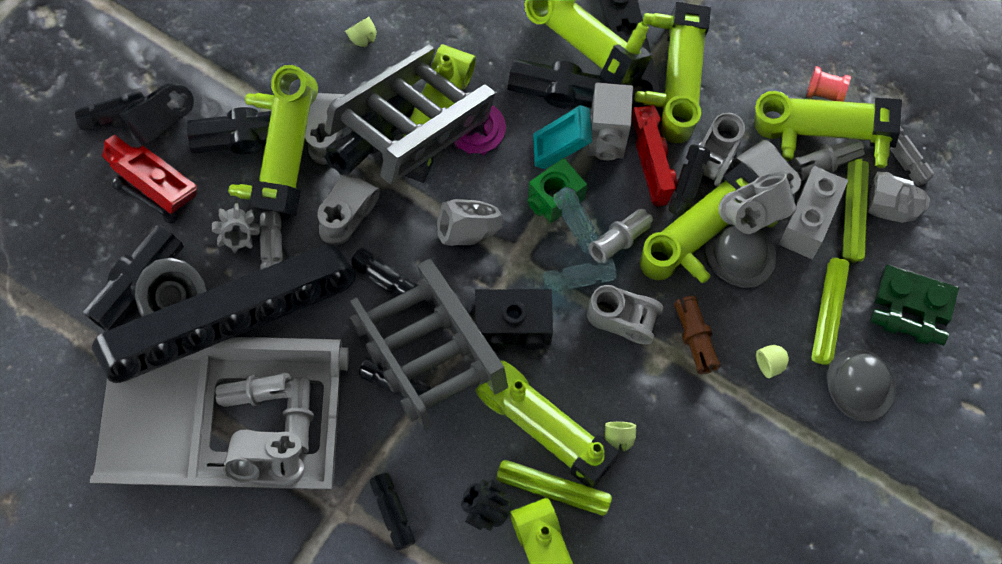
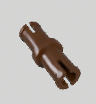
[674,296,721,375]

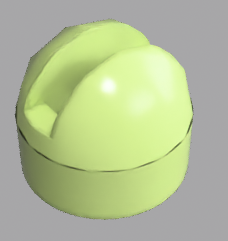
[345,17,377,47]
[756,345,789,378]
[605,421,636,451]

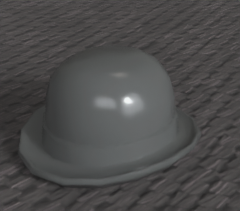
[705,222,777,288]
[135,258,207,317]
[826,349,896,422]

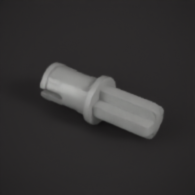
[792,139,865,181]
[588,209,653,263]
[215,373,294,407]
[282,377,314,454]

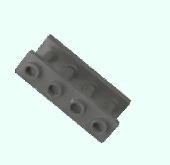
[325,45,496,185]
[349,258,508,431]

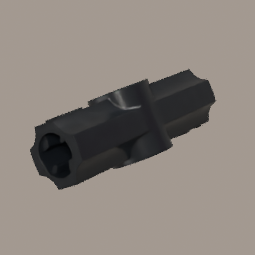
[507,58,609,109]
[324,94,414,175]
[187,107,271,154]
[83,225,184,332]

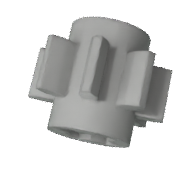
[212,203,260,253]

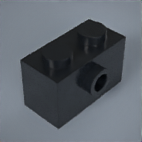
[475,289,553,350]

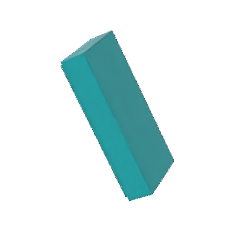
[533,105,592,169]

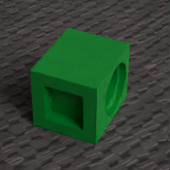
[527,158,587,224]

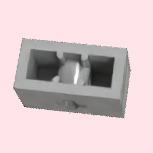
[587,83,633,161]
[778,166,848,260]

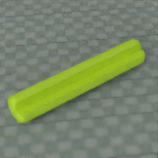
[842,159,869,263]
[811,258,850,365]
[496,460,612,516]

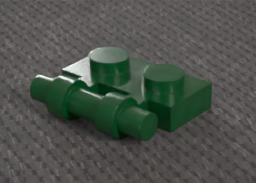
[870,264,959,346]

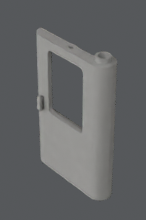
[90,337,349,490]

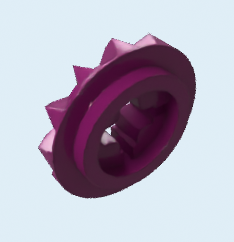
[453,105,506,156]

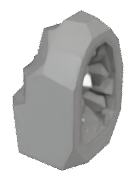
[867,171,930,223]
[437,199,503,246]

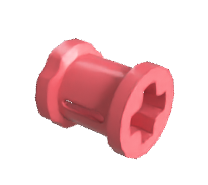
[806,66,851,101]

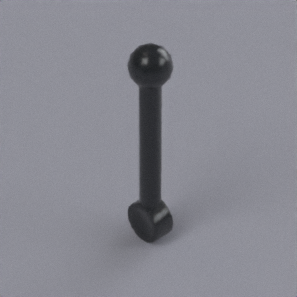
[112,176,178,223]

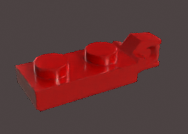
[631,105,677,207]
[102,135,198,214]

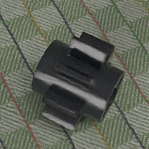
[461,480,511,531]

